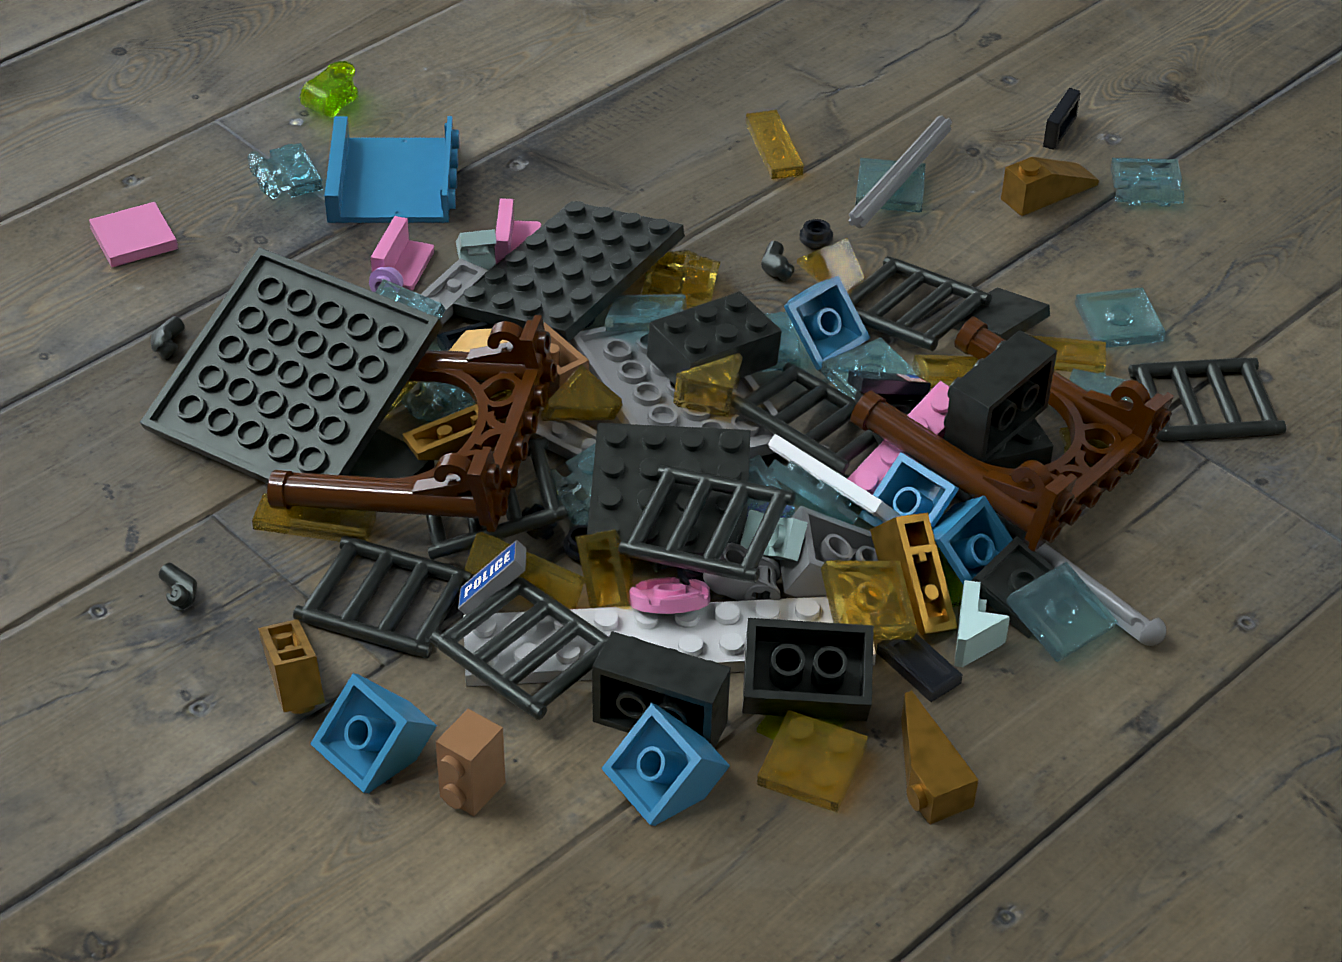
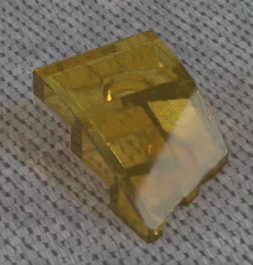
[637,250,720,315]

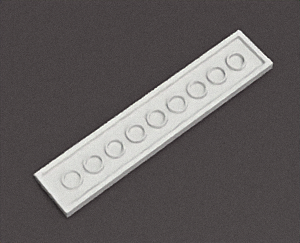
[463,595,876,687]

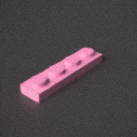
[847,381,949,495]

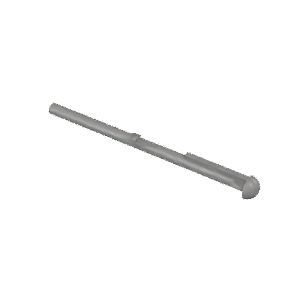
[932,471,1166,646]

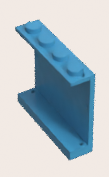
[324,116,460,223]

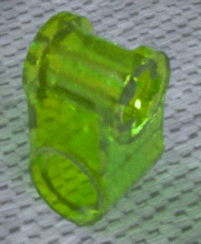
[300,61,358,117]

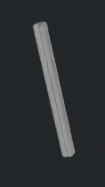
[848,115,952,229]

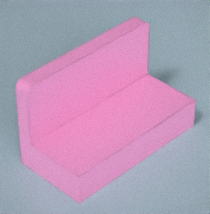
[495,198,541,264]
[371,216,434,291]

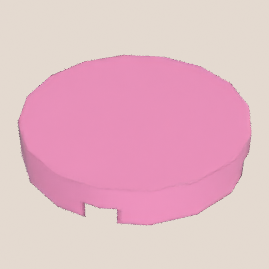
[629,577,710,614]

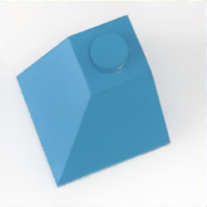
[784,275,870,370]
[859,452,959,529]
[933,496,1013,599]
[310,673,437,793]
[601,703,730,826]

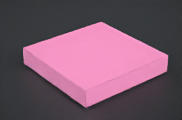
[89,202,178,267]

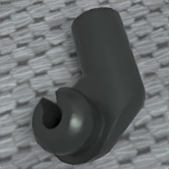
[761,241,795,281]
[151,316,185,359]
[159,562,198,610]

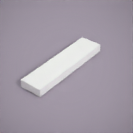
[768,434,899,522]

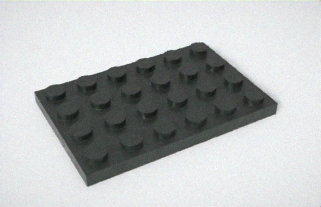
[453,201,685,342]

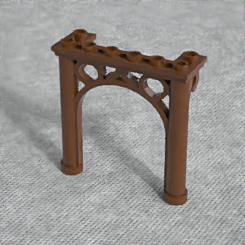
[267,315,557,532]
[850,317,1174,552]

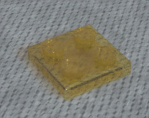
[821,561,918,640]
[757,710,868,813]

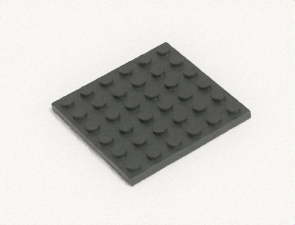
[140,247,443,509]

